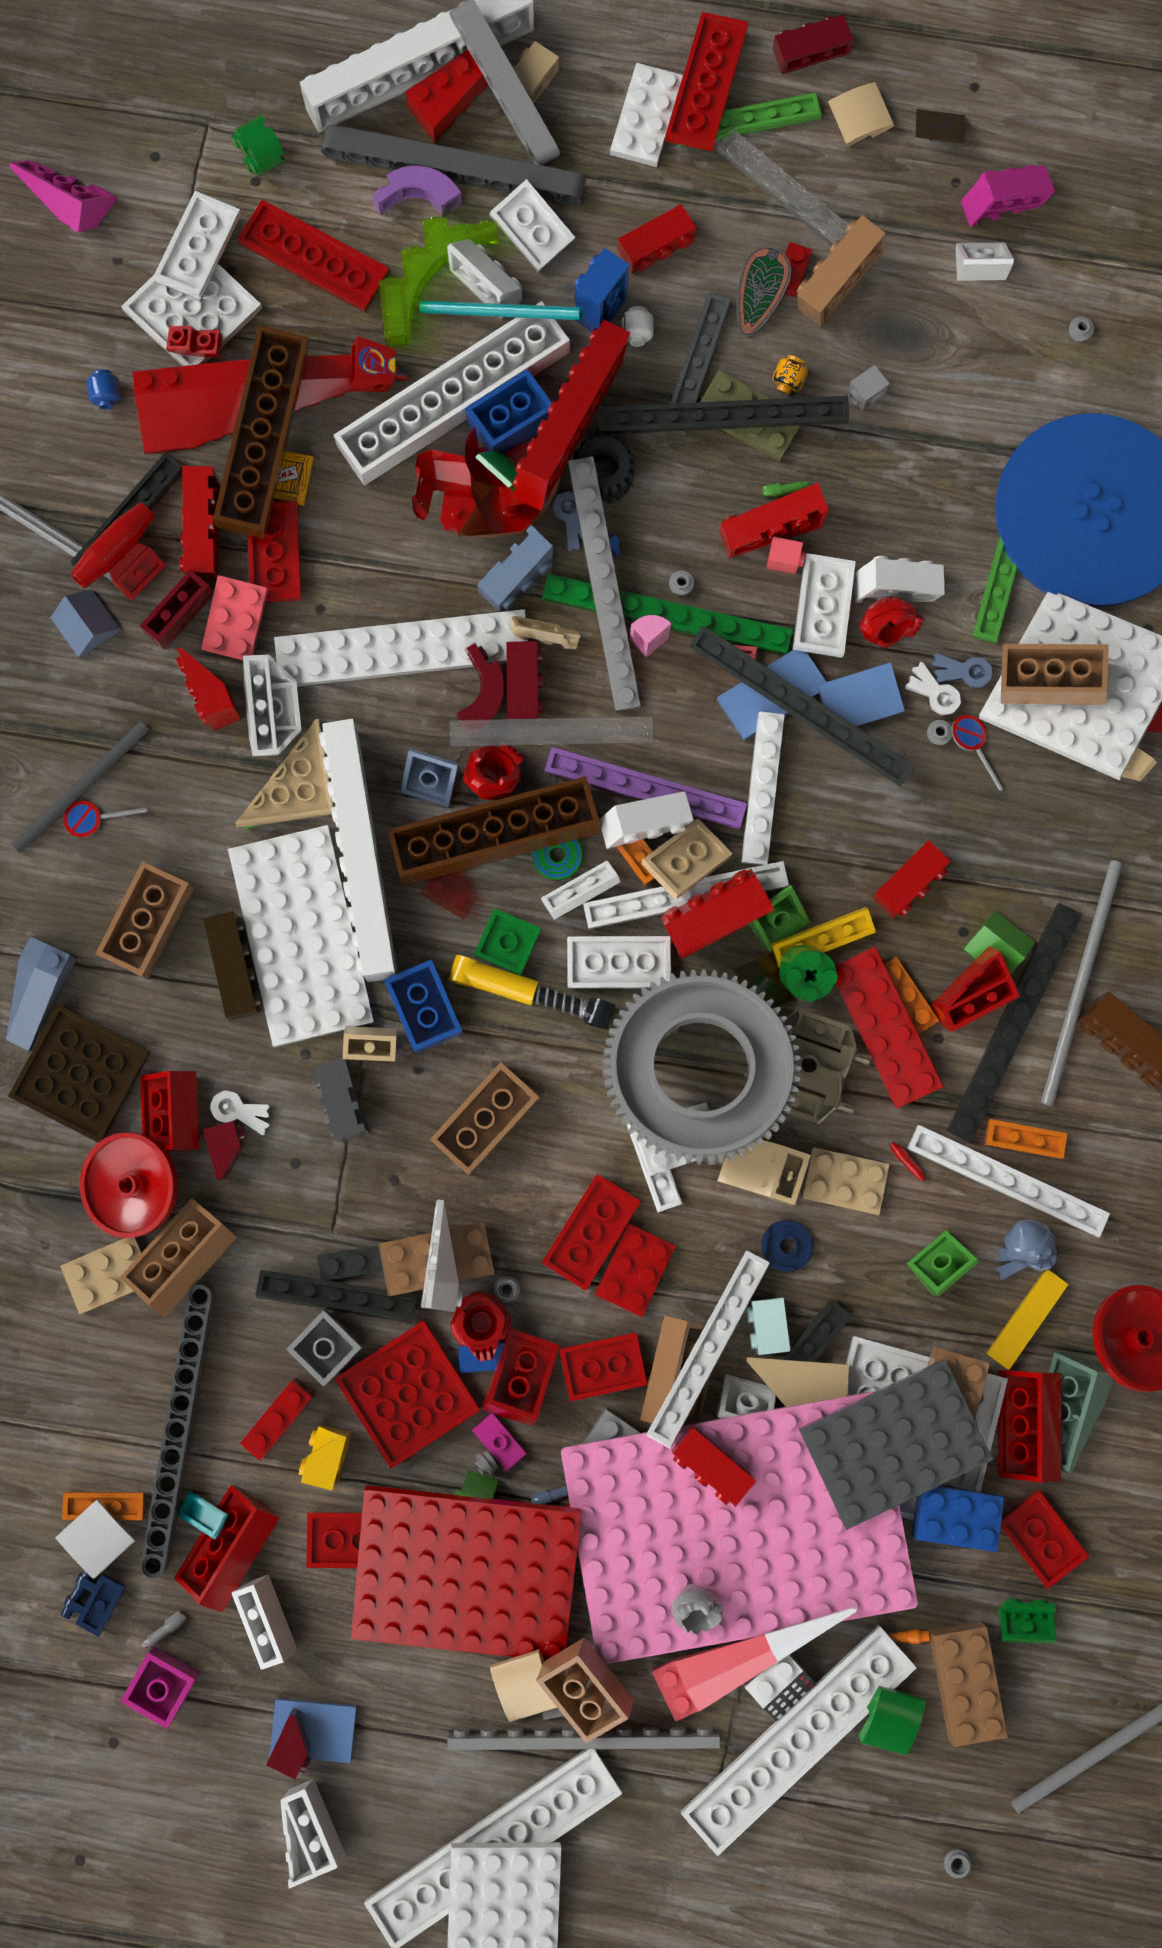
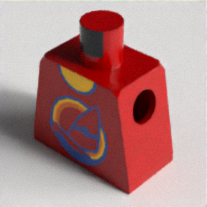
[349,336,408,392]

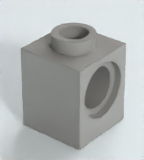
[848,365,889,411]

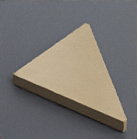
[236,719,333,828]
[746,1357,849,1407]

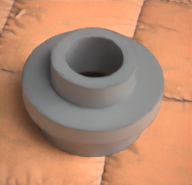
[1069,317,1094,342]
[669,571,694,596]
[927,720,952,745]
[494,1276,520,1303]
[474,1451,498,1477]
[944,1849,971,1878]

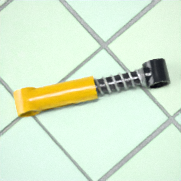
[448,955,615,1030]

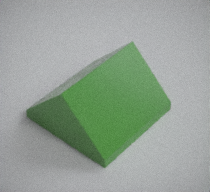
[748,885,810,952]
[963,910,1035,974]
[907,1231,979,1296]

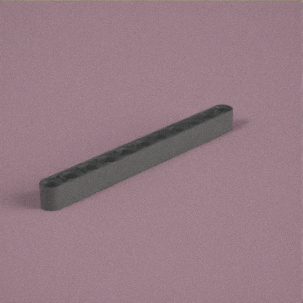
[321,125,586,206]
[140,1284,216,1579]

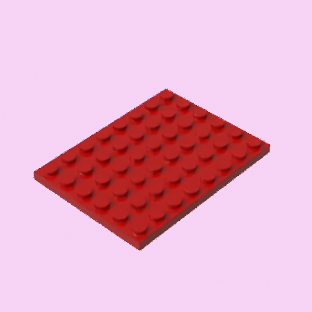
[351,1485,581,1661]

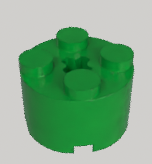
[230,115,286,176]
[779,945,838,1002]

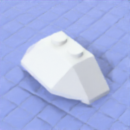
[243,655,301,756]

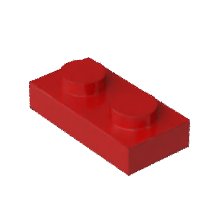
[784,242,813,297]

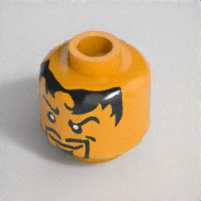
[772,355,809,395]

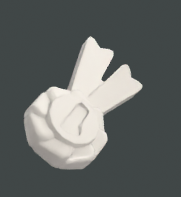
[905,662,961,716]
[210,1091,270,1135]

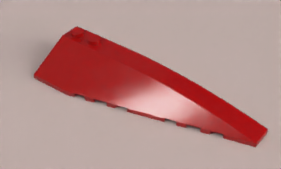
[132,355,350,454]

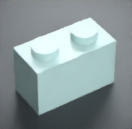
[746,1297,790,1355]

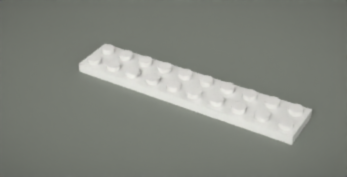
[274,609,528,687]
[681,1625,916,1856]
[364,1749,622,1948]

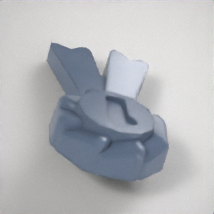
[553,491,583,552]
[931,653,992,688]
[996,1247,1057,1280]

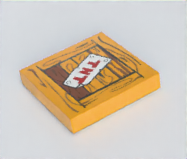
[274,452,314,506]

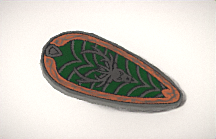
[736,247,791,337]

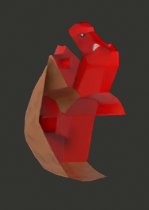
[412,425,560,538]

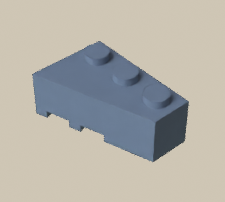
[478,525,553,612]

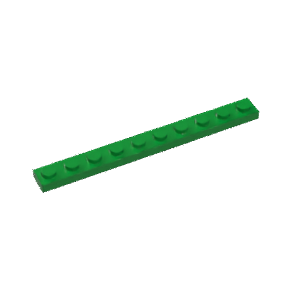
[542,574,792,656]

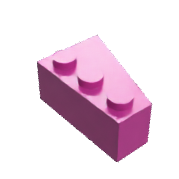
[961,165,1055,227]

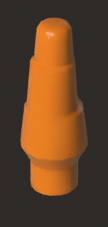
[888,1629,930,1644]

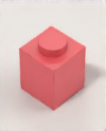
[766,537,806,574]

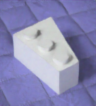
[853,556,945,603]

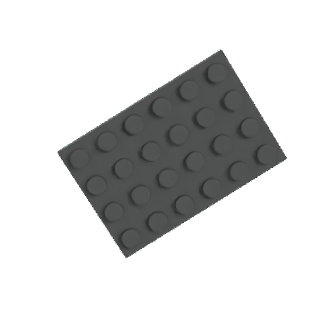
[798,1359,993,1530]

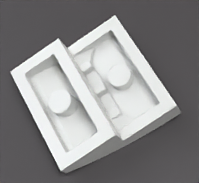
[55,1500,136,1579]

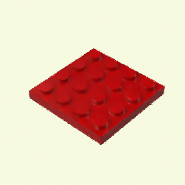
[334,1320,481,1469]

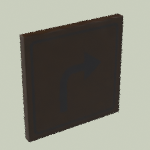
[915,109,965,143]
[733,953,794,1009]

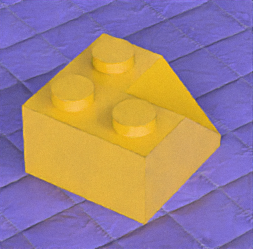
[298,1424,352,1491]

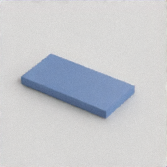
[717,650,826,741]

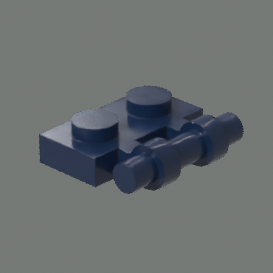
[60,1570,127,1637]

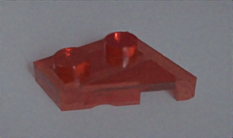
[420,871,477,920]

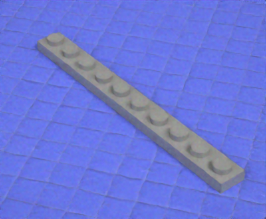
[568,456,640,712]
[448,1727,720,1750]

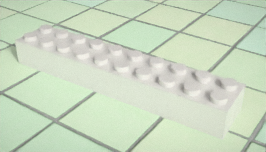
[300,0,534,133]
[334,301,570,486]
[319,719,398,983]

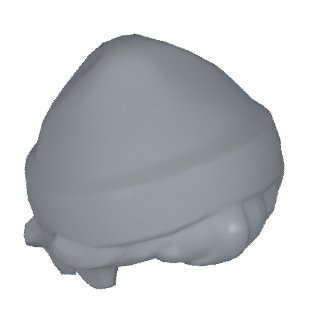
[671,1584,723,1634]

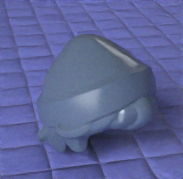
[1004,1219,1056,1264]

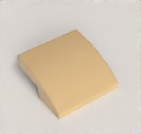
[828,82,894,147]
[490,1650,557,1722]

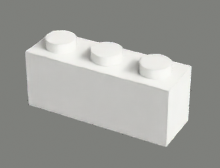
[232,1575,298,1670]

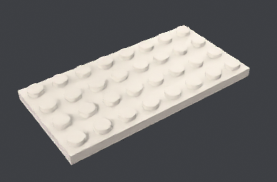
[228,825,375,1047]

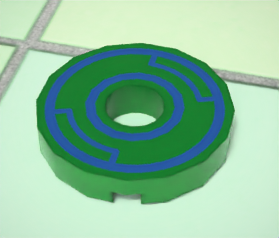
[532,840,583,881]

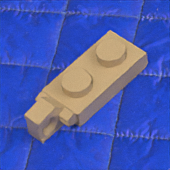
[509,616,580,649]

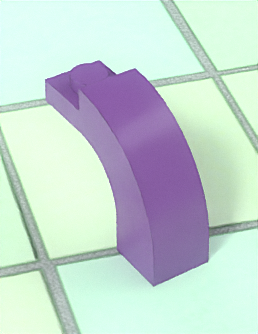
[373,166,462,218]

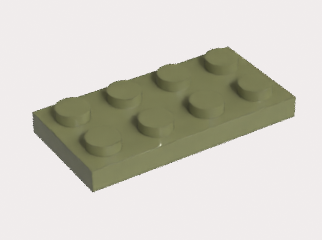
[700,370,801,462]

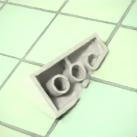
[421,1200,463,1312]

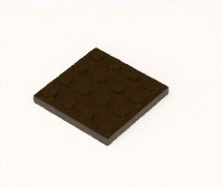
[8,1004,151,1143]

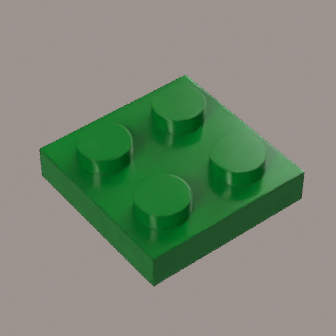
[474,908,541,976]

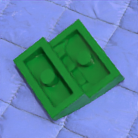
[475,451,518,492]
[858,1686,926,1755]

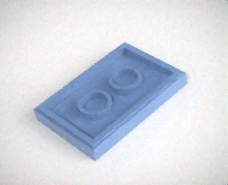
[817,662,905,726]
[270,1698,357,1763]

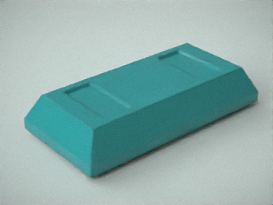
[178,1491,228,1540]

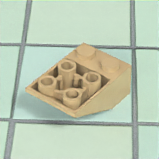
[717,1140,811,1206]

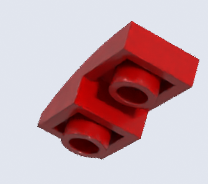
[166,326,223,358]

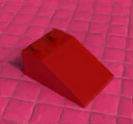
[481,1328,559,1426]

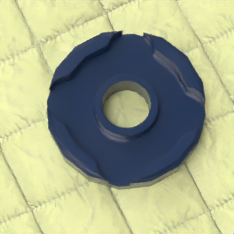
[761,1220,813,1272]

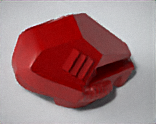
[859,596,924,648]
[463,743,524,800]
[450,1291,511,1361]

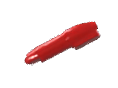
[890,1142,925,1181]

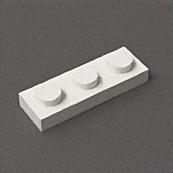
[541,861,621,920]

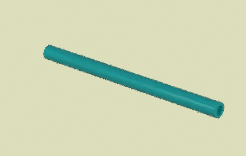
[419,300,584,320]

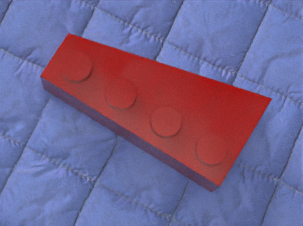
[405,50,489,144]

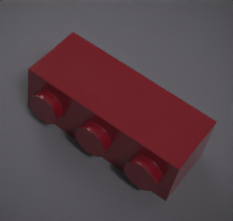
[773,14,853,75]
[139,570,214,650]
[506,641,543,720]

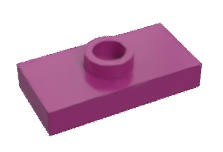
[472,1413,526,1471]

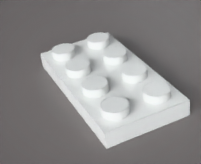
[610,63,683,167]
[153,191,241,299]
[793,553,856,658]
[567,936,671,989]

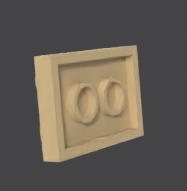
[641,818,732,900]
[802,1147,889,1215]
[60,1237,142,1315]

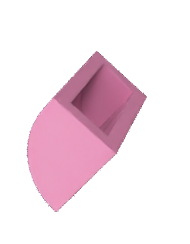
[630,615,671,658]

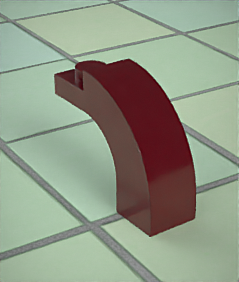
[455,643,504,736]

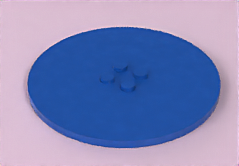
[995,413,1162,607]

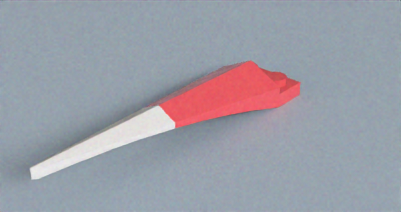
[652,1607,857,1722]

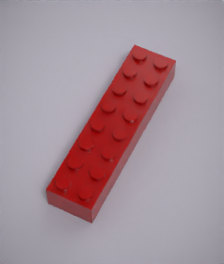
[513,320,631,511]

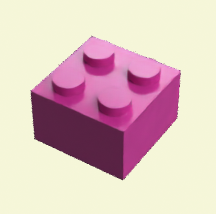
[120,1646,200,1729]

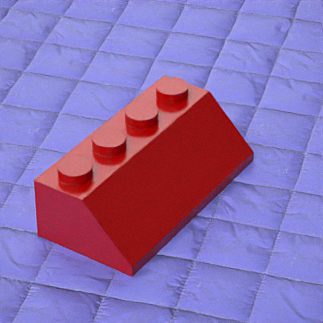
[661,868,774,959]
[998,1370,1061,1483]
[174,1485,279,1613]

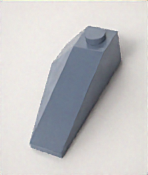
[6,937,77,1051]

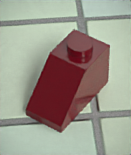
[203,1121,246,1181]
[266,1708,311,1780]

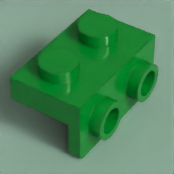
[998,1599,1057,1644]

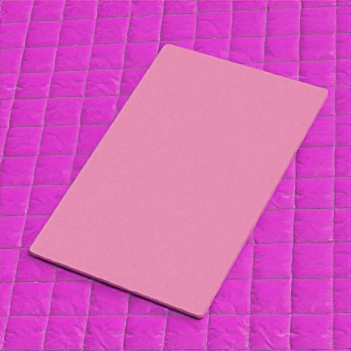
[561,1391,918,1664]

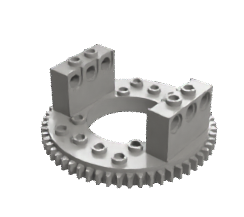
[603,969,801,1165]

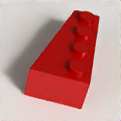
[180,466,221,581]
[719,483,829,559]

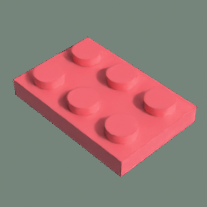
[201,575,269,660]

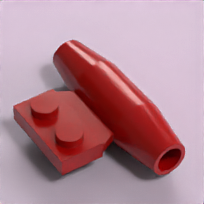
[70,503,166,601]

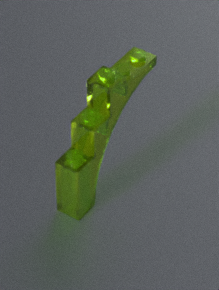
[379,216,499,347]

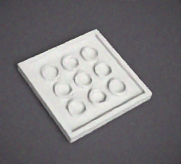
[121,264,262,366]
[447,1842,561,1948]

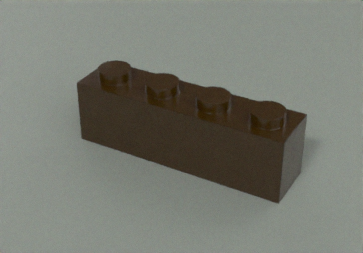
[203,911,262,1021]

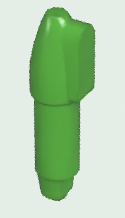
[763,481,810,498]

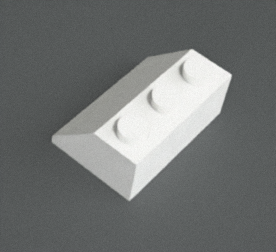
[447,239,522,320]

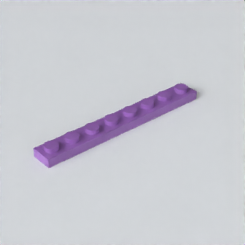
[545,747,747,829]

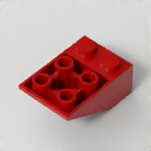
[176,647,241,731]

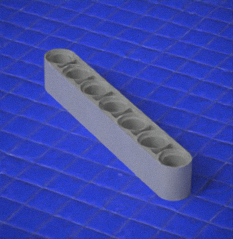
[449,0,560,166]

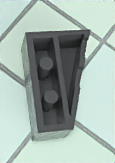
[313,1058,370,1143]

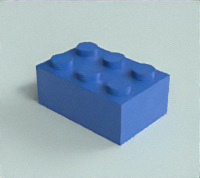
[574,248,630,332]
[465,369,552,453]
[384,959,463,1054]
[911,1485,1004,1552]

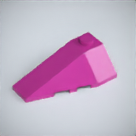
[10,160,117,232]

